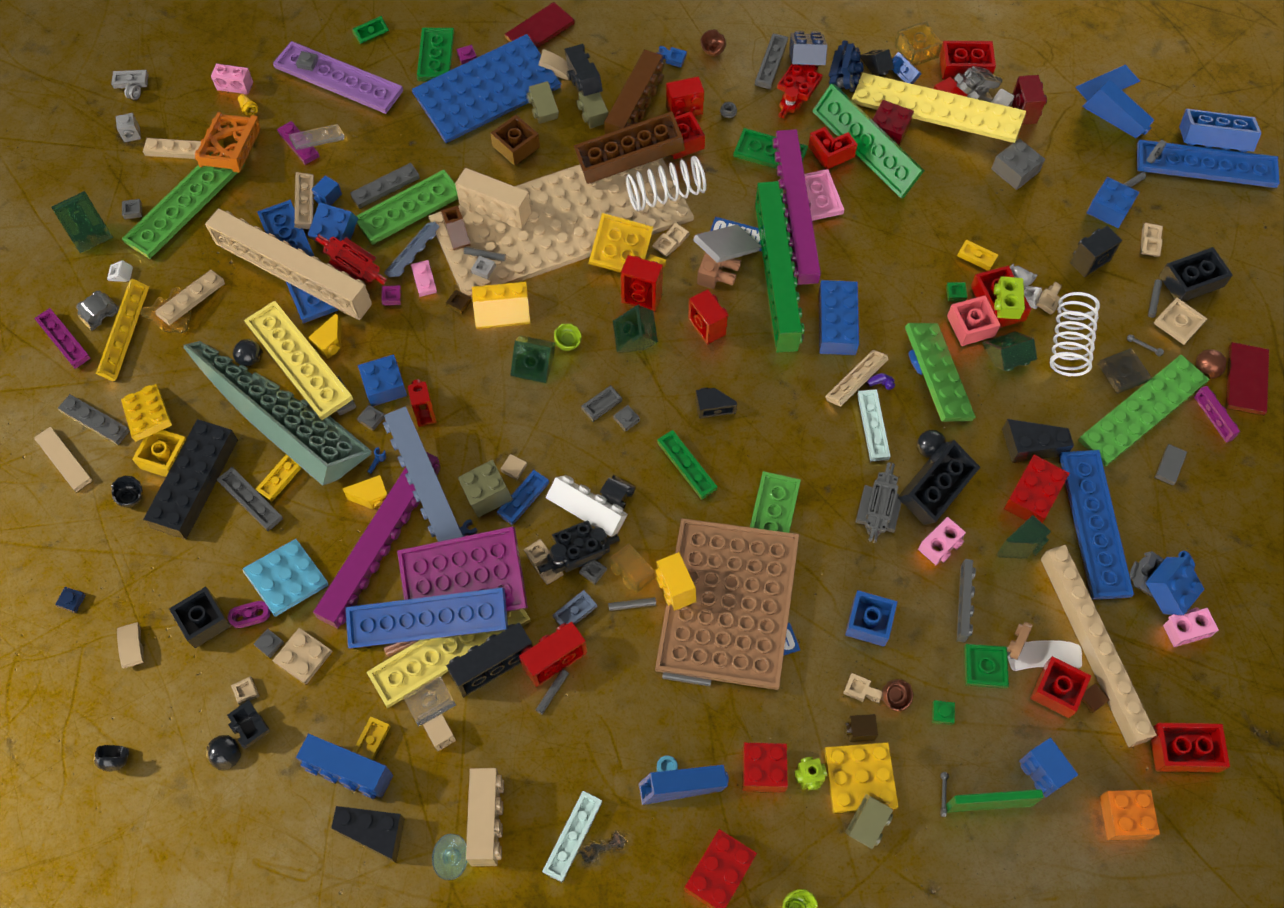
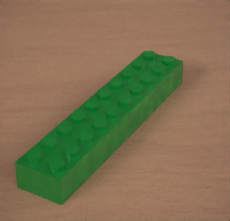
[755,181,804,353]

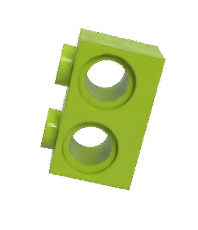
[994,276,1025,319]

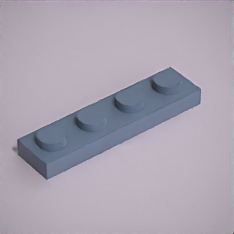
[384,222,439,278]

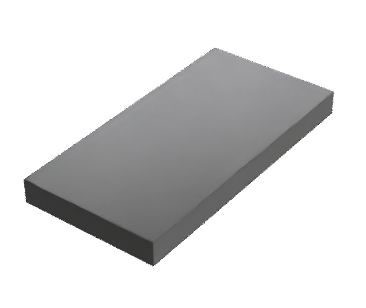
[693,224,762,263]

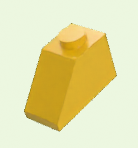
[308,314,342,359]
[343,475,388,509]

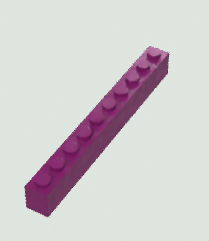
[773,129,821,285]
[313,452,441,629]

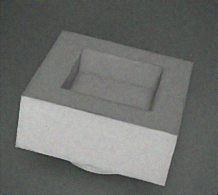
[471,256,496,280]

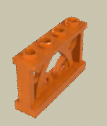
[195,112,261,173]

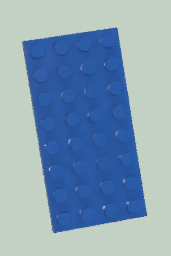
[412,34,561,143]

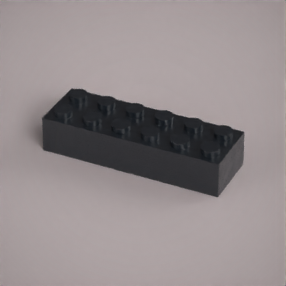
[143,419,238,540]

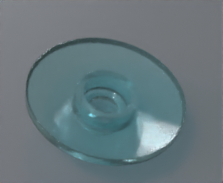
[432,834,468,880]

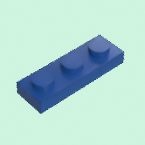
[497,470,549,526]

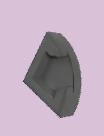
[1146,139,1167,164]

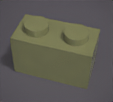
[527,81,559,124]
[577,92,608,128]
[845,794,893,849]

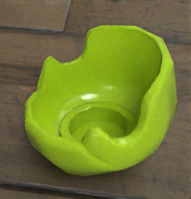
[554,324,582,351]
[782,889,818,908]

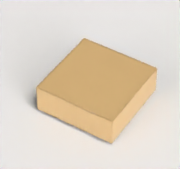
[500,454,527,480]
[231,676,259,705]

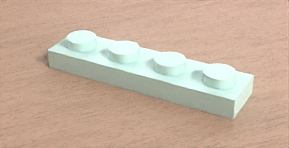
[857,389,891,462]
[542,791,602,883]

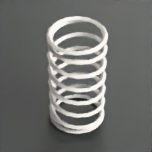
[626,156,706,212]
[1050,292,1100,376]

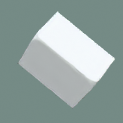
[991,89,1014,107]
[107,260,133,282]
[1024,286,1042,309]

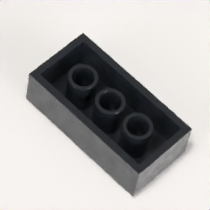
[897,440,980,525]
[446,622,533,698]

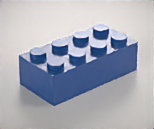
[1179,109,1261,152]
[819,280,859,355]
[296,734,393,800]

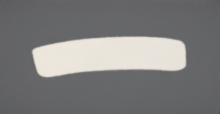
[1007,640,1082,671]

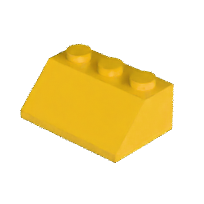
[472,282,530,329]

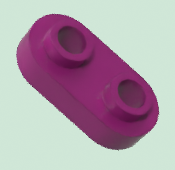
[228,601,270,628]

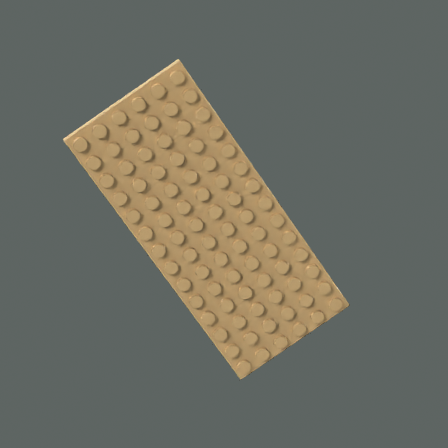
[429,158,694,299]

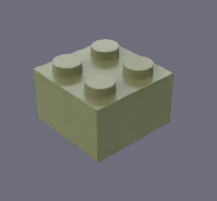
[458,459,513,518]

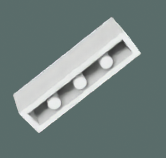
[546,475,628,537]

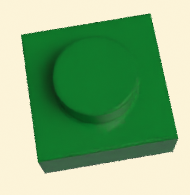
[946,282,968,301]
[932,700,955,725]

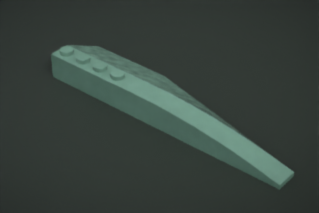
[184,341,372,486]

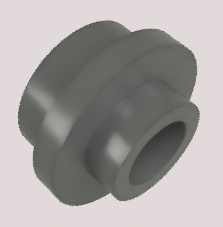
[720,102,737,118]

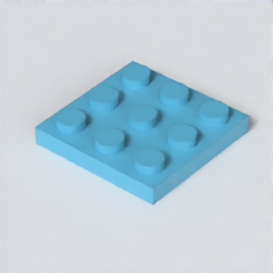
[243,539,328,617]

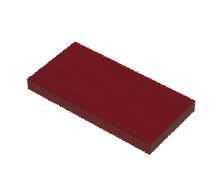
[505,2,575,48]
[1226,342,1269,416]

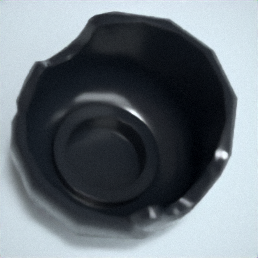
[233,339,263,367]
[917,430,946,458]
[111,475,143,508]
[206,735,241,770]
[93,745,129,772]

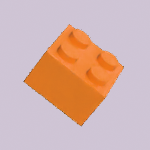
[1099,790,1160,840]

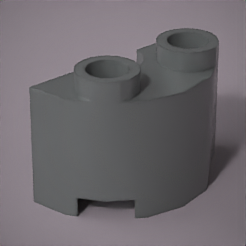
[76,291,120,331]
[1130,551,1164,598]

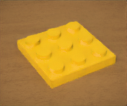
[588,213,653,273]
[824,742,899,814]

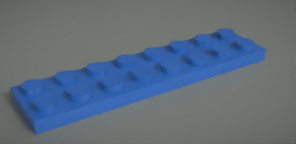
[1137,140,1280,188]
[257,200,338,323]
[1059,450,1134,600]
[346,588,508,649]

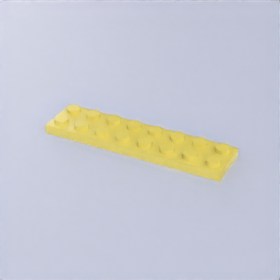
[244,301,353,420]
[367,609,531,709]

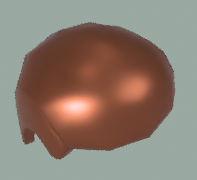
[700,29,726,56]
[1196,349,1226,378]
[882,679,914,711]

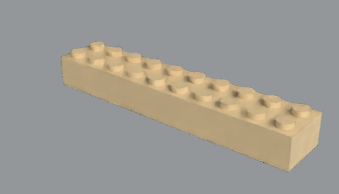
[205,208,372,320]

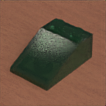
[51,191,113,253]

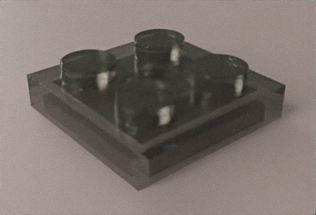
[1098,348,1152,394]

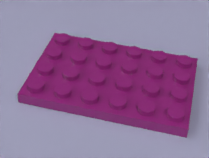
[397,527,528,612]

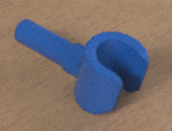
[367,447,386,474]

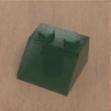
[613,304,658,353]
[983,331,1037,371]
[510,335,556,383]
[997,515,1051,559]

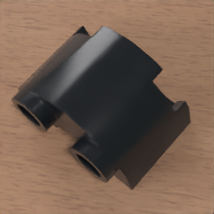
[600,475,636,510]
[227,700,270,749]

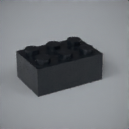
[1159,247,1233,302]

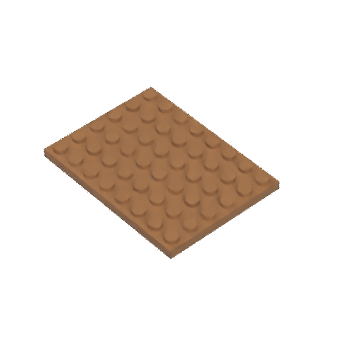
[655,518,799,690]

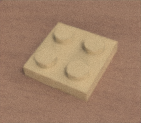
[1154,298,1207,345]
[272,628,332,685]

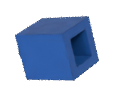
[312,176,342,206]

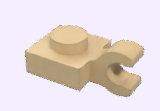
[1036,282,1062,315]
[843,673,882,703]

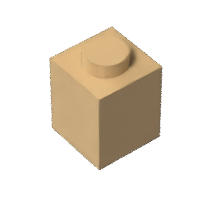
[423,714,456,751]

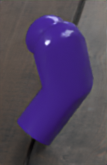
[867,373,895,390]

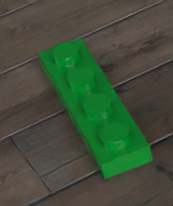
[657,430,717,500]

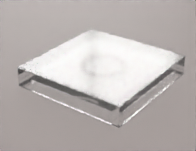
[404,676,456,727]

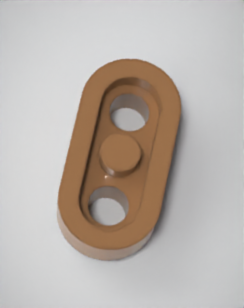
[1007,621,1033,660]

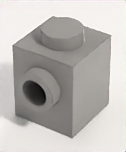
[116,113,141,142]

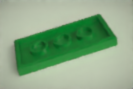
[417,28,455,81]
[733,128,808,169]
[946,789,1044,813]

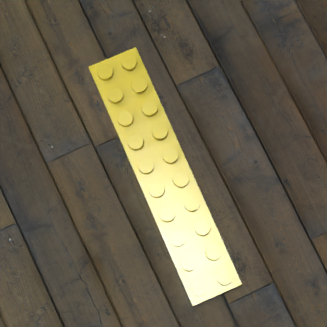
[852,73,1026,143]

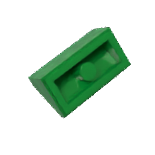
[352,16,389,44]

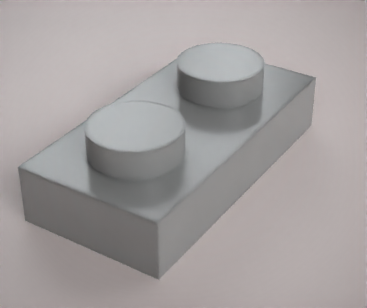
[111,70,149,89]

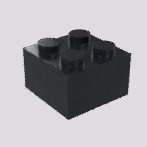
[1070,226,1122,278]
[169,587,231,648]

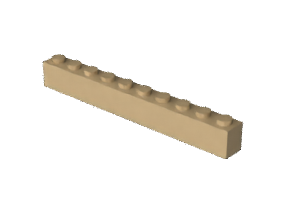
[1041,545,1156,747]

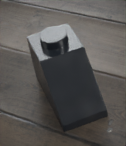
[860,49,894,76]
[695,387,737,419]

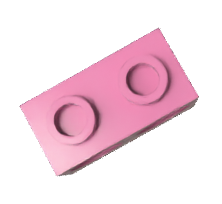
[211,64,253,94]
[918,517,966,565]
[1163,607,1219,647]

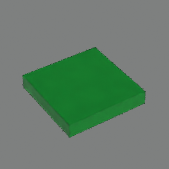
[964,644,1009,689]

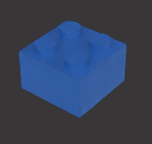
[1087,177,1139,228]
[308,202,358,242]
[358,354,407,407]
[1145,557,1204,615]
[845,590,898,647]
[1019,738,1078,797]

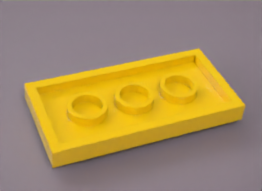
[121,384,172,442]

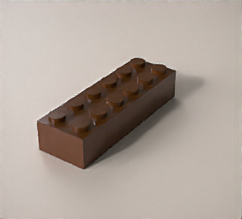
[604,49,664,134]
[574,111,685,184]

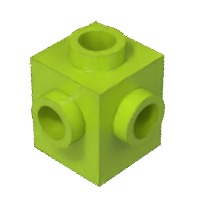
[794,757,827,790]

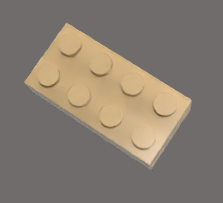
[455,168,531,229]
[466,768,504,866]

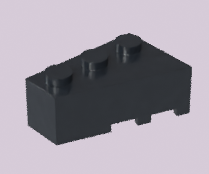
[564,44,603,96]
[1002,419,1074,463]
[331,806,405,863]

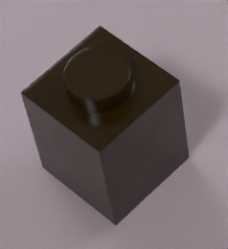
[845,714,878,742]

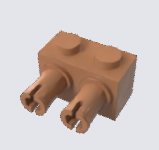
[697,252,741,289]

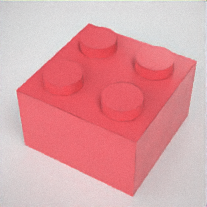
[947,296,1000,346]

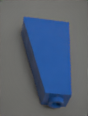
[1083,79,1154,138]
[639,765,729,805]

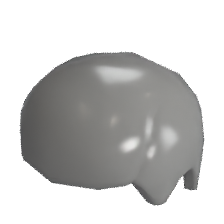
[1010,264,1037,287]

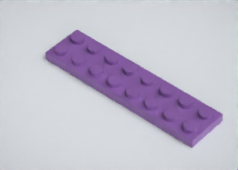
[273,41,403,114]

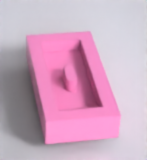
[411,260,437,297]

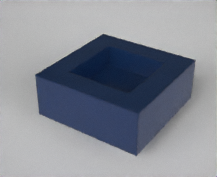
[55,587,86,613]

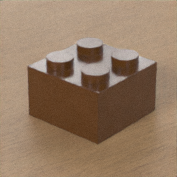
[490,115,540,166]

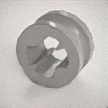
[124,83,141,100]

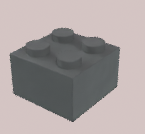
[992,138,1045,190]

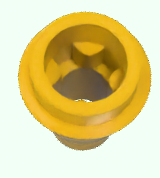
[238,94,258,117]

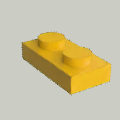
[957,240,998,271]
[352,716,391,760]

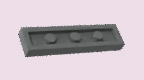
[755,33,788,89]
[350,163,420,209]
[57,394,130,445]
[217,467,283,531]
[957,559,976,643]

